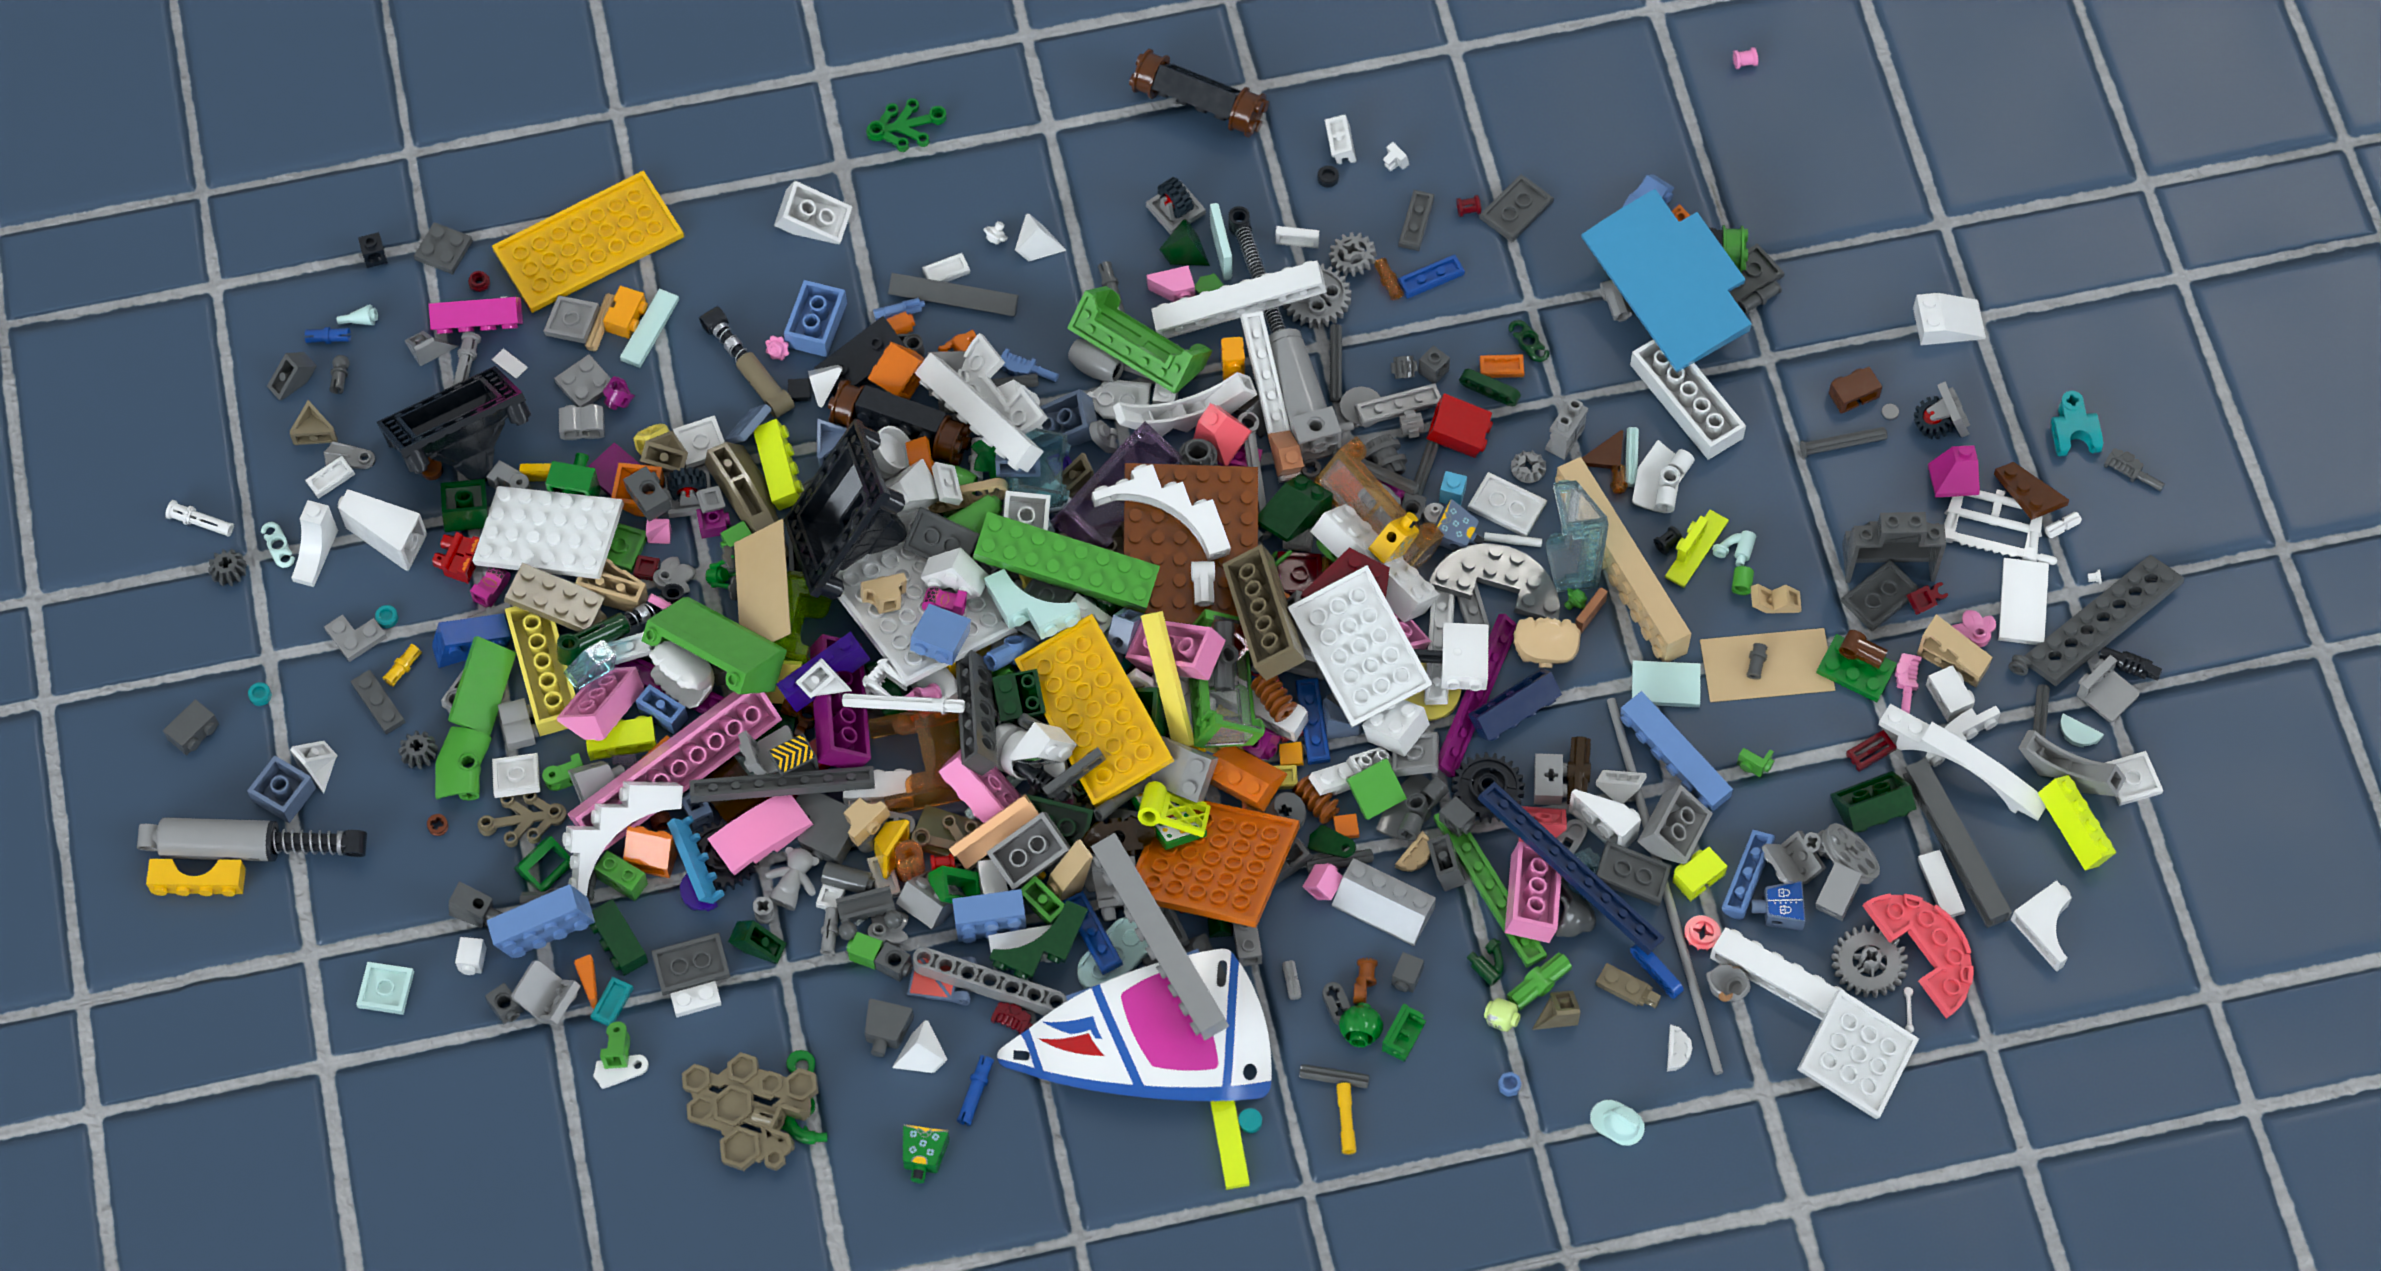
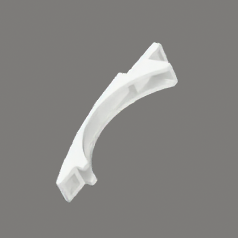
[1878,704,2046,821]

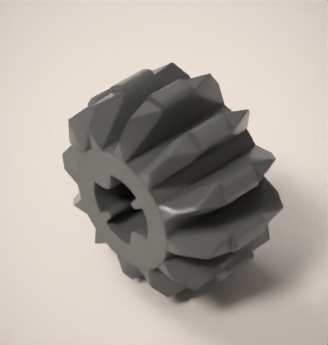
[208,549,247,587]
[398,730,438,770]

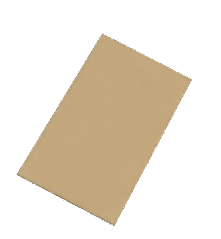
[734,519,791,642]
[1700,628,1835,702]

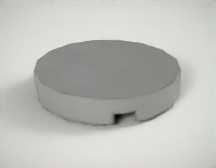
[1340,386,1381,428]

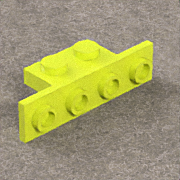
[1665,510,1729,588]

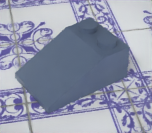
[1031,389,1097,451]

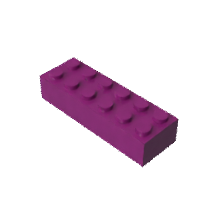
[809,634,871,768]

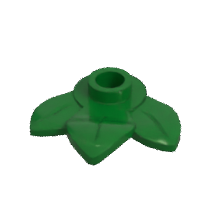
[971,440,1001,479]

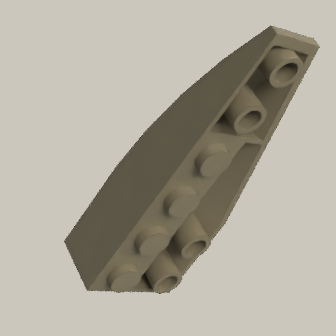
[705,442,789,559]

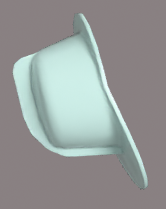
[1590,1100,1645,1146]

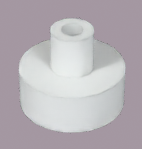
[1424,503,1444,526]

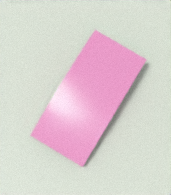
[708,795,813,875]

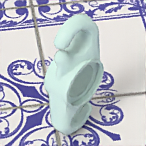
[261,522,295,568]

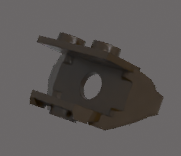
[1081,816,1157,856]

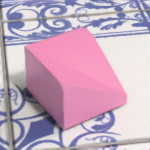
[646,518,672,544]

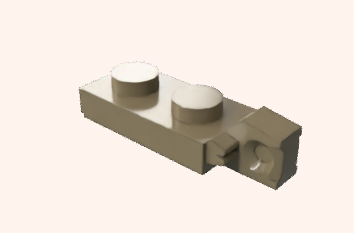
[1595,963,1661,1009]

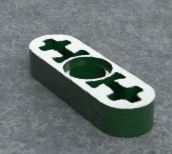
[1459,369,1521,407]

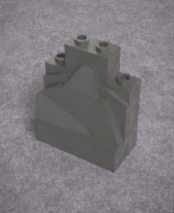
[1842,512,1946,583]

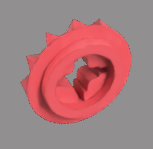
[1684,915,1721,951]

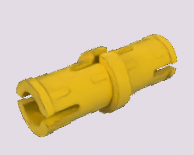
[382,644,422,687]

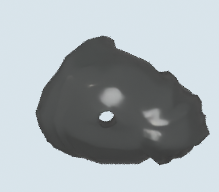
[1555,876,1596,937]

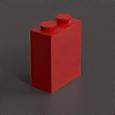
[1426,393,1493,458]

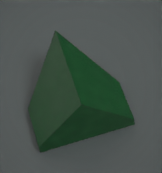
[1159,219,1210,266]

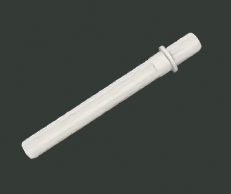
[842,693,965,714]

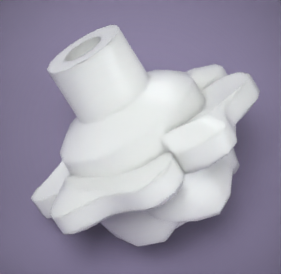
[984,221,1008,245]

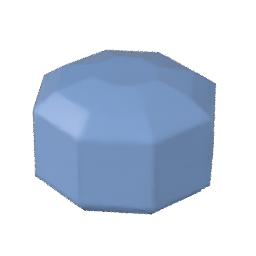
[1498,1072,1522,1097]

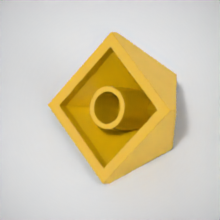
[874,820,910,879]

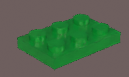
[1816,634,1897,703]

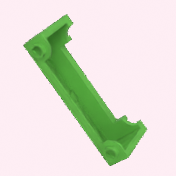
[1067,286,1213,393]
[641,597,787,695]

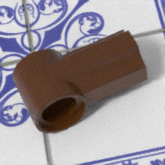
[1839,630,1888,669]

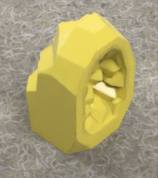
[633,424,669,455]

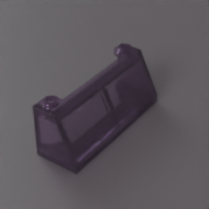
[1050,421,1183,549]

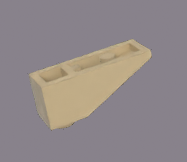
[1047,839,1093,901]

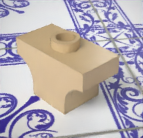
[860,573,907,614]
[844,797,891,846]

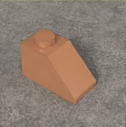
[1268,430,1304,477]

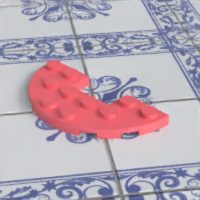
[1862,894,1974,1019]

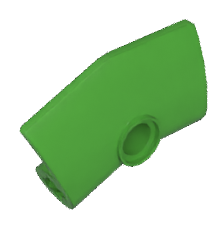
[435,726,492,801]

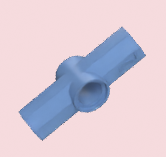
[983,634,1046,672]

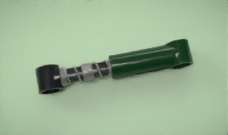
[557,583,684,665]

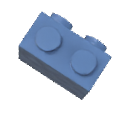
[910,604,971,666]

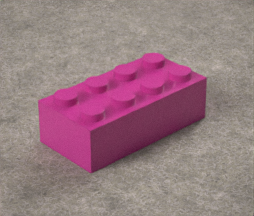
[428,297,523,334]

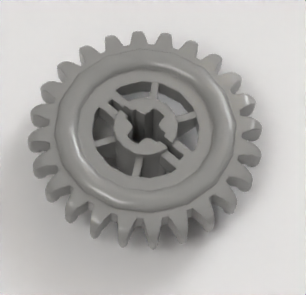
[1831,925,1908,998]

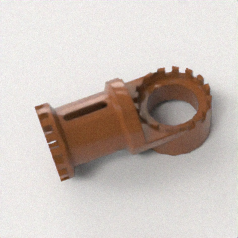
[1353,957,1378,1004]

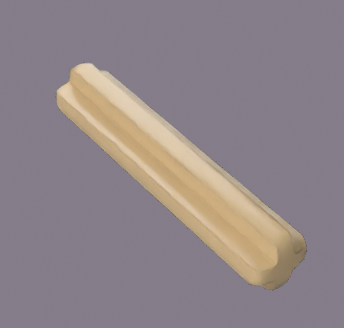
[585,294,616,352]

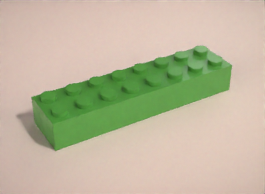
[973,511,1160,614]

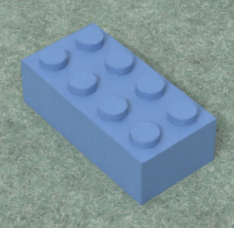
[486,884,595,958]

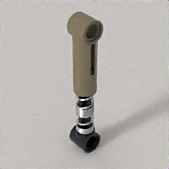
[699,306,795,419]

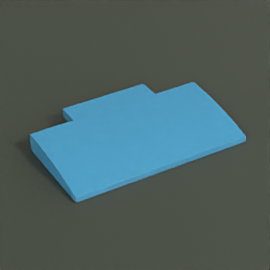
[1581,189,1752,372]

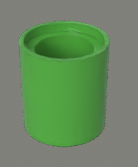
[1731,566,1754,595]

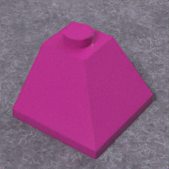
[1928,445,1980,498]

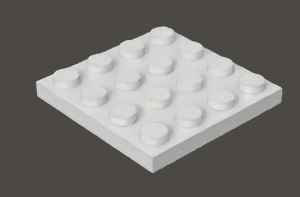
[1797,989,1919,1119]

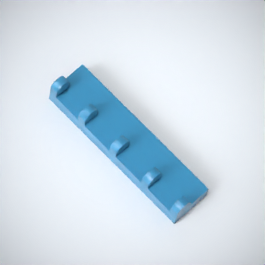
[667,816,724,904]

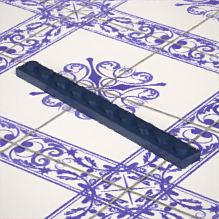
[1478,782,1665,955]

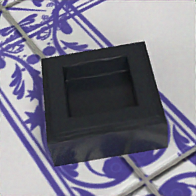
[788,378,811,402]

